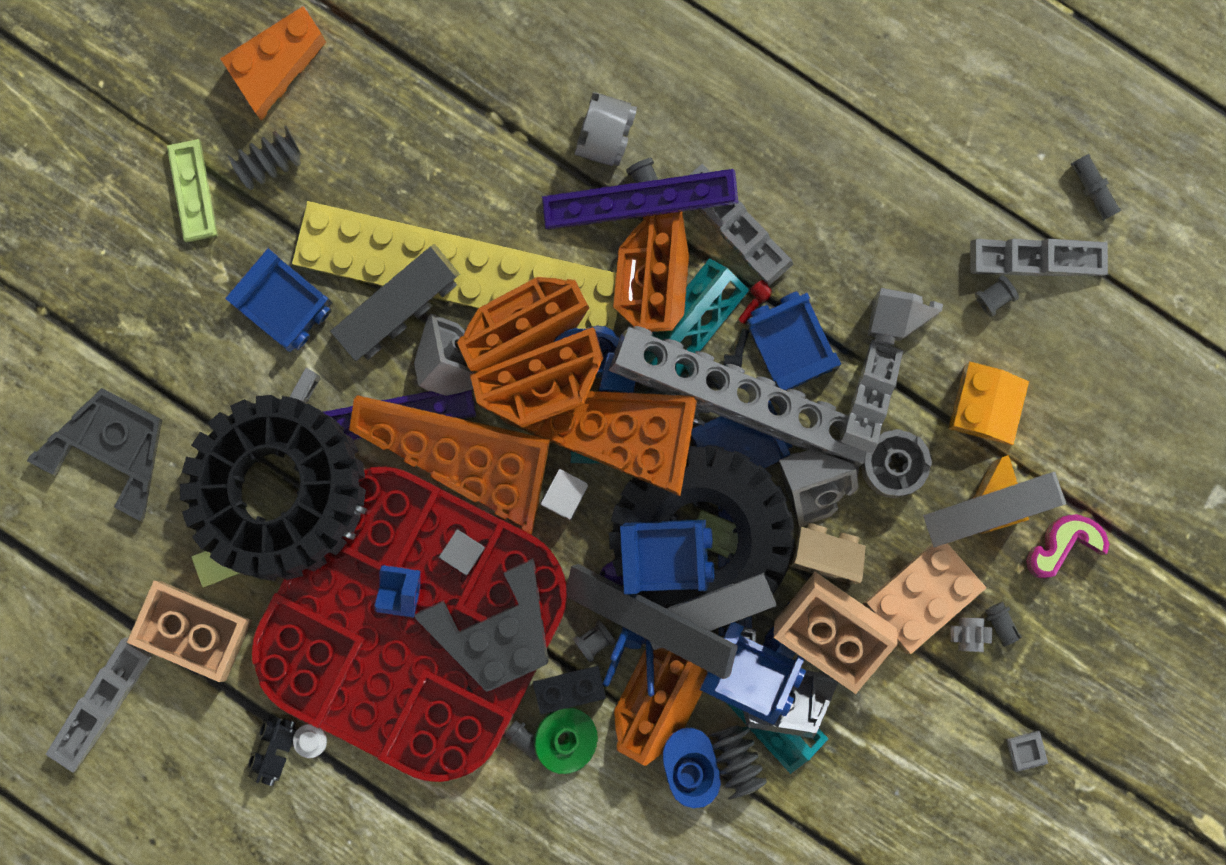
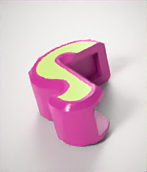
[1026,514,1110,578]

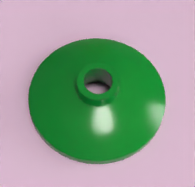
[534,708,598,774]

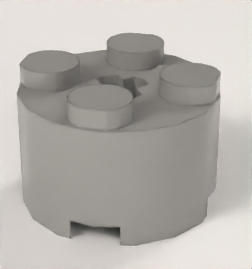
[574,92,637,166]
[861,429,932,498]

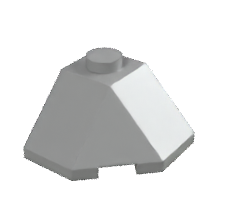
[868,288,943,345]
[414,314,478,396]
[779,449,859,527]

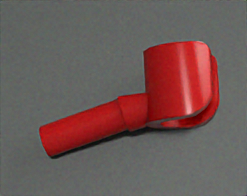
[738,280,772,324]

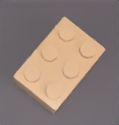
[863,543,986,654]
[774,572,897,694]
[127,580,252,682]

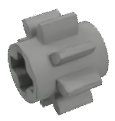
[951,618,992,652]

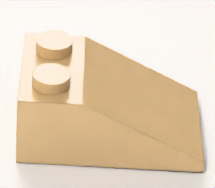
[788,523,866,585]

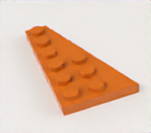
[500,391,697,496]
[349,395,550,535]

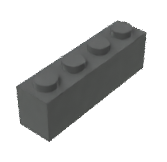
[330,244,460,361]

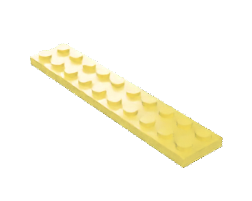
[292,201,618,331]

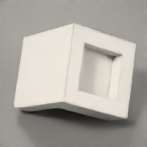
[541,469,588,521]

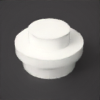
[293,724,327,758]

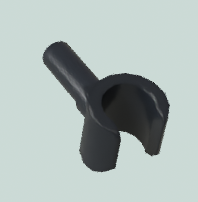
[723,329,749,367]

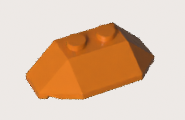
[613,211,689,332]
[457,277,589,371]
[470,327,603,428]
[614,647,707,766]

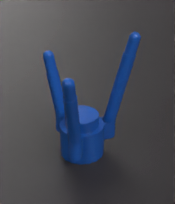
[603,627,654,697]

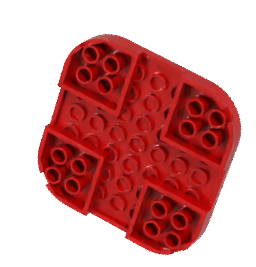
[252,467,567,782]

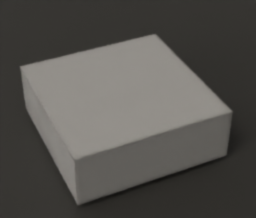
[290,368,321,404]
[439,529,485,576]
[1006,731,1048,772]

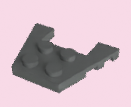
[27,388,162,522]
[414,558,549,692]
[724,626,839,738]

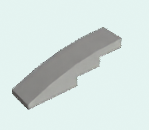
[690,163,794,286]
[970,239,1108,276]
[841,339,903,454]
[923,471,1066,547]
[650,573,776,650]
[45,637,153,773]

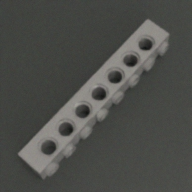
[608,326,867,468]

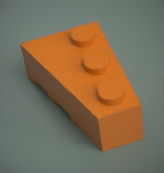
[220,6,326,121]

